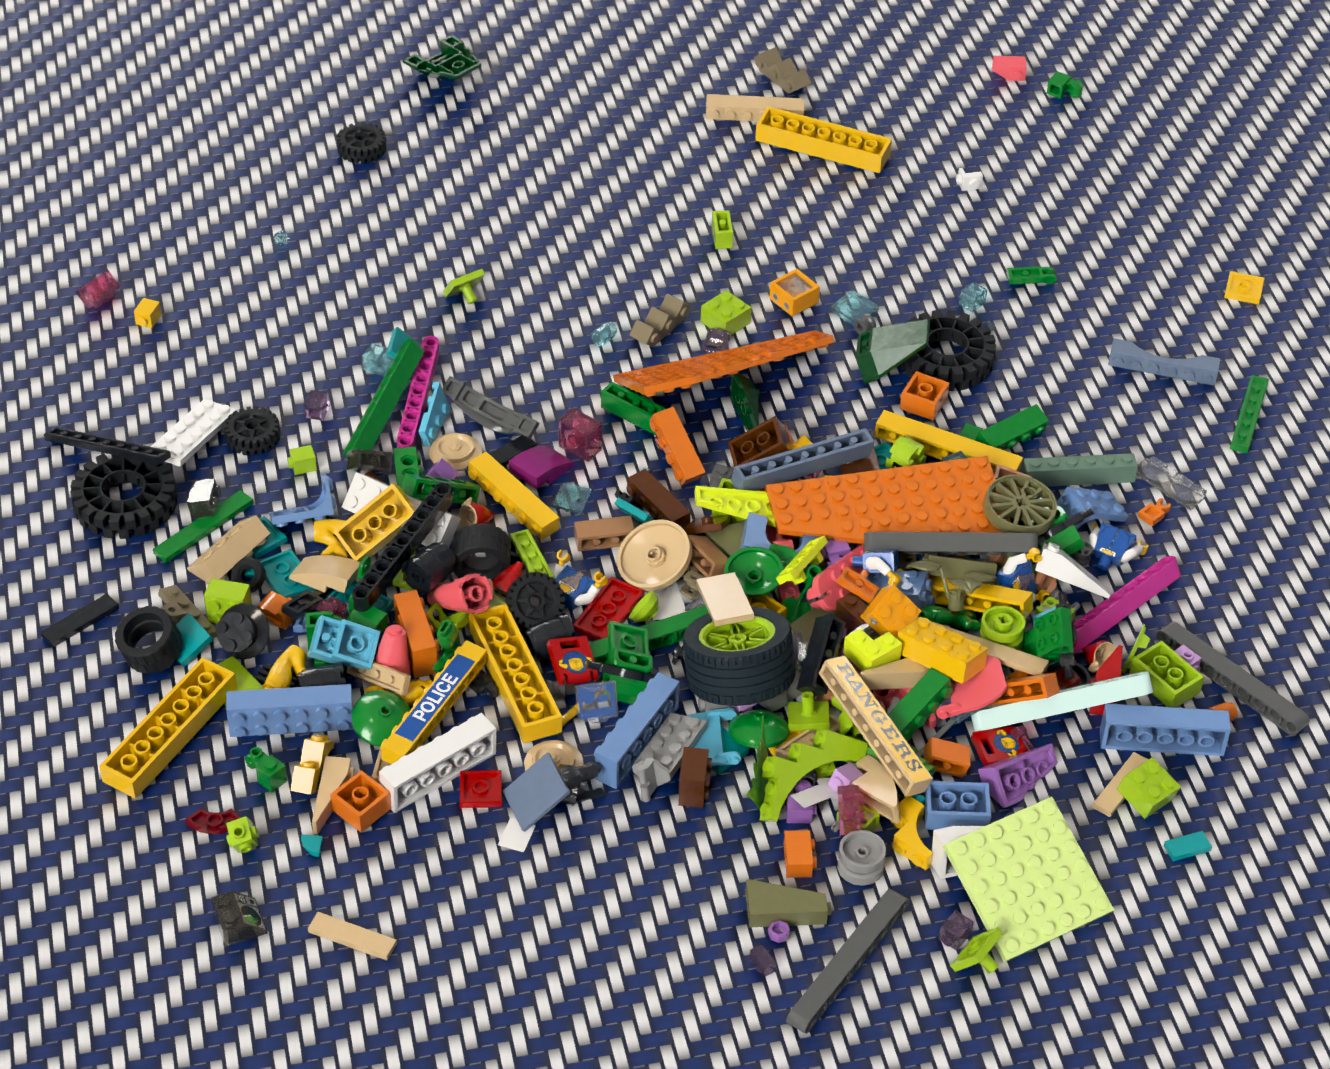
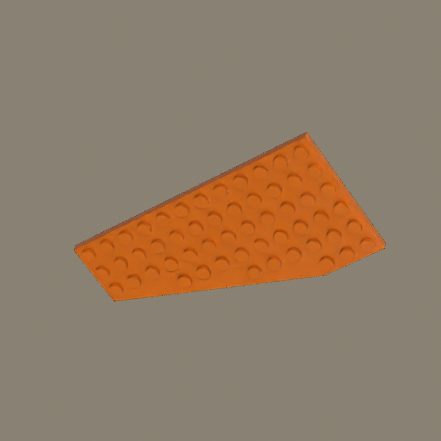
[613,330,834,397]
[765,456,1011,556]

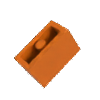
[923,737,970,778]
[783,830,817,878]

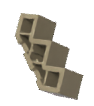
[754,47,811,94]
[629,294,691,347]

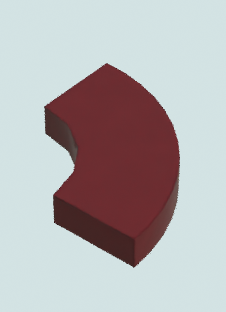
[185,808,241,834]

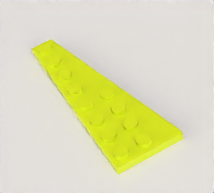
[694,486,850,545]

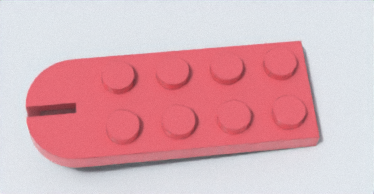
[806,544,864,612]

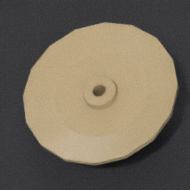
[428,433,482,471]
[524,740,584,771]

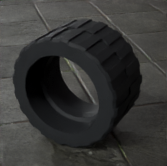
[452,523,511,580]
[115,606,183,674]

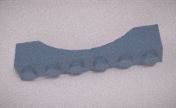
[1108,338,1221,386]

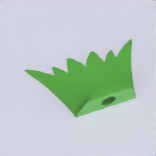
[746,714,786,810]

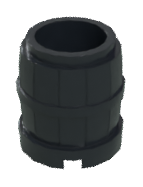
[401,542,457,594]
[525,612,575,661]
[297,662,346,687]

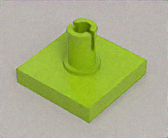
[443,269,485,304]
[788,692,830,731]
[950,927,1003,974]

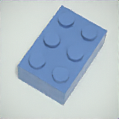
[924,781,991,830]

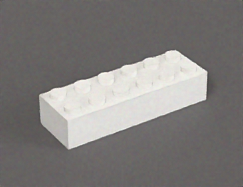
[342,472,461,547]
[379,713,496,813]

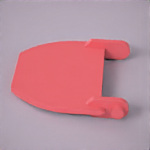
[936,656,1007,719]

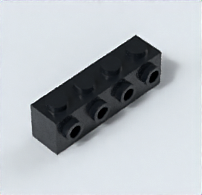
[796,613,846,697]

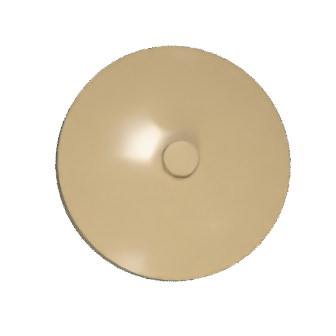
[617,520,692,591]

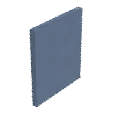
[503,752,570,832]

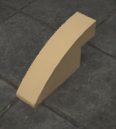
[851,754,900,824]

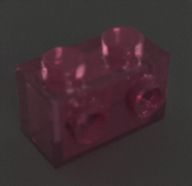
[76,270,120,309]
[837,785,865,835]

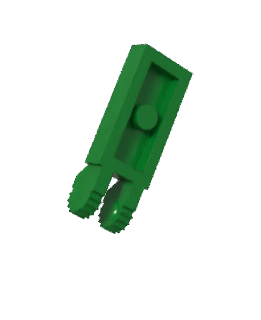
[1006,266,1057,285]

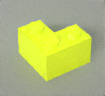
[843,628,902,671]

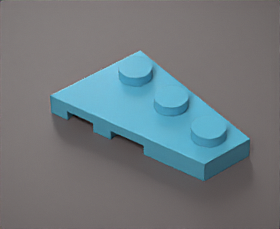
[419,382,450,446]

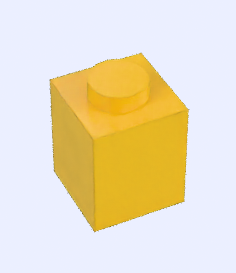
[134,298,161,328]

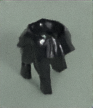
[557,762,605,806]

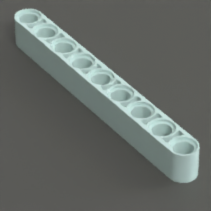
[970,672,1153,732]

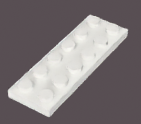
[151,399,237,467]

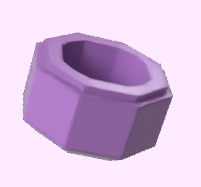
[768,920,790,943]

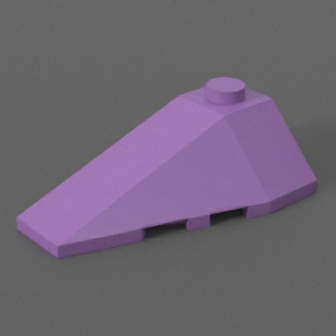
[978,743,1058,808]

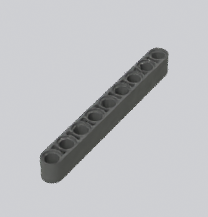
[864,532,1038,555]
[1156,621,1310,736]
[786,888,909,1034]

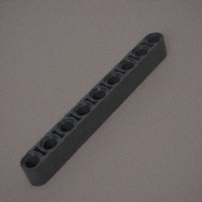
[352,482,452,612]

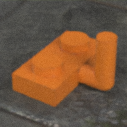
[836,566,879,604]

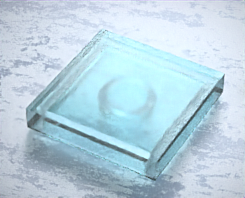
[829,290,879,325]

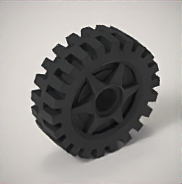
[337,122,386,164]
[224,406,280,456]
[505,572,565,630]

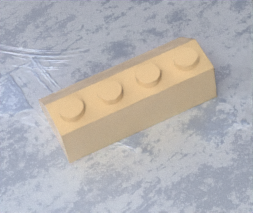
[187,515,270,584]

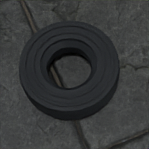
[231,558,266,593]

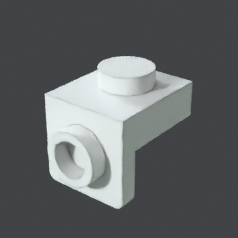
[956,168,983,191]

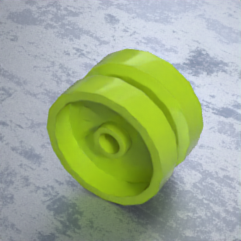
[979,606,1026,650]

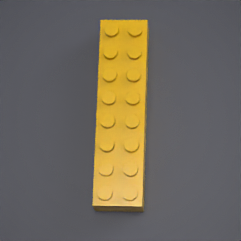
[755,106,892,173]
[469,604,562,744]
[99,657,237,799]

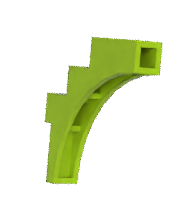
[759,730,868,822]

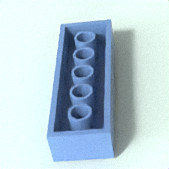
[594,672,680,789]
[226,684,354,737]
[1100,703,1231,756]

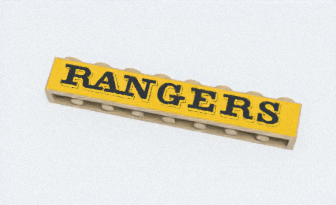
[819,655,933,797]

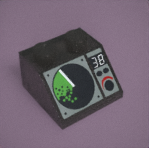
[211,891,268,946]

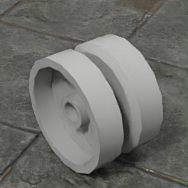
[837,830,886,886]

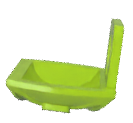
[427,603,470,633]

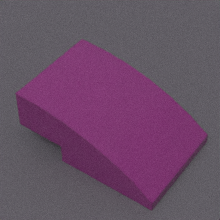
[509,445,575,489]

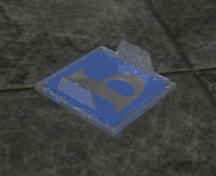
[793,631,809,671]
[575,680,618,724]

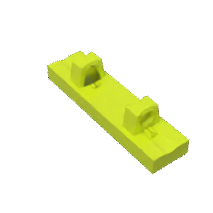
[776,536,828,585]

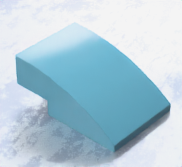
[308,615,381,669]

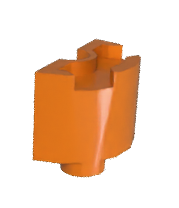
[257,591,294,630]

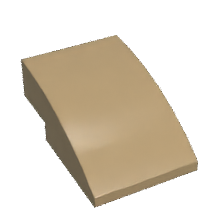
[289,555,360,593]

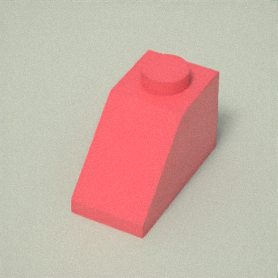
[992,56,1027,81]

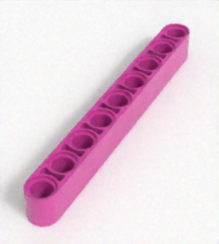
[397,336,439,448]
[1073,556,1181,654]

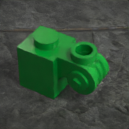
[1046,71,1083,99]
[245,747,287,793]

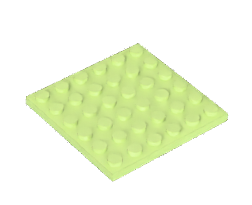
[943,797,1114,963]

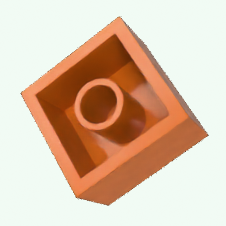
[900,371,950,421]
[330,770,392,832]

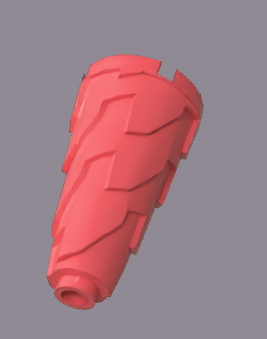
[427,574,493,614]

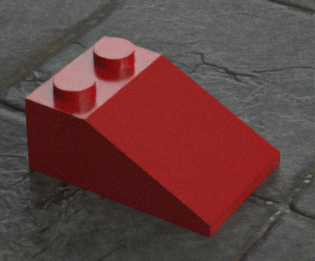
[1089,645,1123,715]

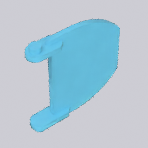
[687,707,741,766]

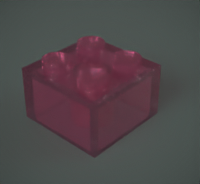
[559,407,602,462]

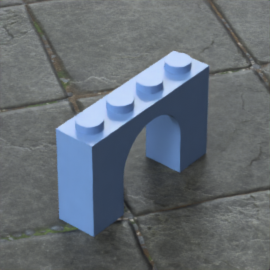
[740,512,821,569]

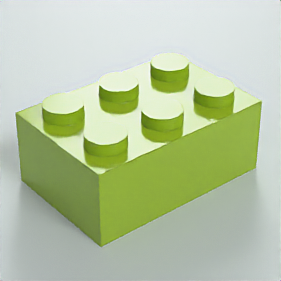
[1129,640,1204,708]

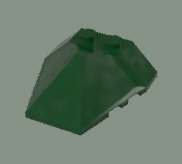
[403,35,482,81]

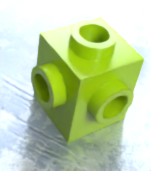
[226,816,259,853]

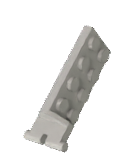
[632,712,708,802]

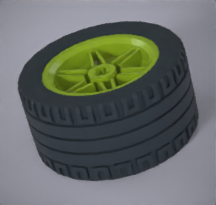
[683,607,796,706]

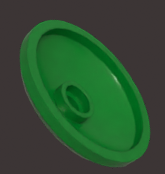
[724,547,783,597]
[351,690,411,747]
[728,709,789,749]

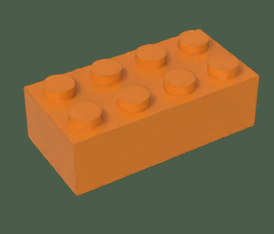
[393,590,440,678]

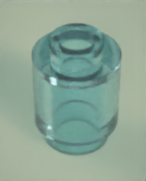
[591,322,617,346]

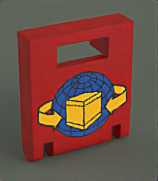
[546,636,599,685]
[970,726,1028,766]

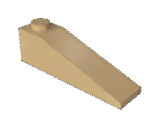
[859,658,930,690]
[312,756,355,835]

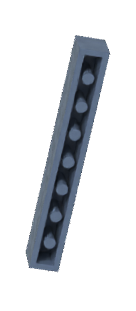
[731,428,875,491]

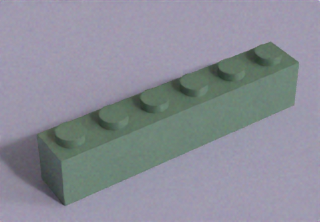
[1022,453,1138,487]

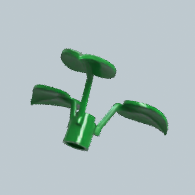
[769,543,826,624]

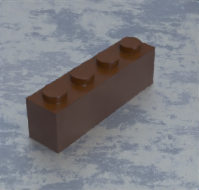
[626,469,691,529]

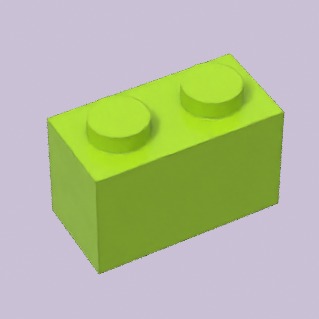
[711,210,733,249]

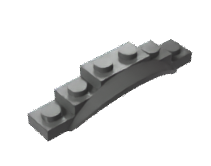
[442,376,540,440]

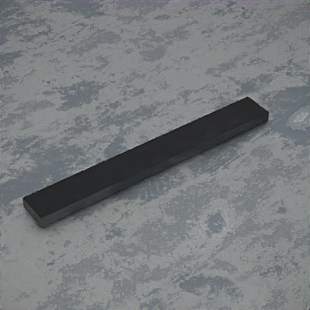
[44,427,171,465]

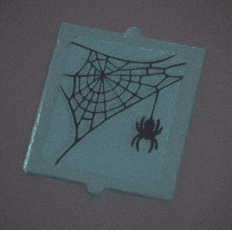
[552,483,592,514]

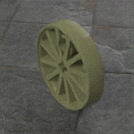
[983,475,1057,536]

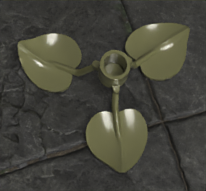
[906,560,997,611]

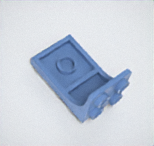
[268,473,336,527]
[1057,487,1129,530]
[858,570,935,608]

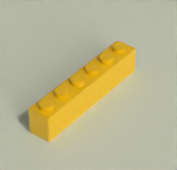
[468,452,560,541]
[928,575,1033,619]

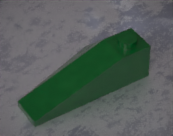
[731,373,760,431]

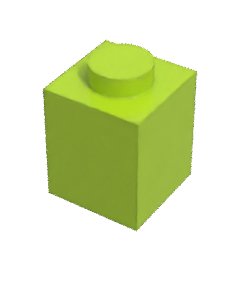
[287,445,317,475]

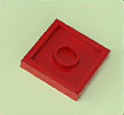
[460,770,502,808]

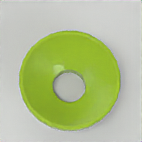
[629,591,659,622]

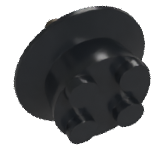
[215,603,269,660]

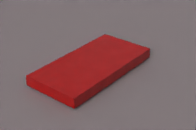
[573,577,645,641]

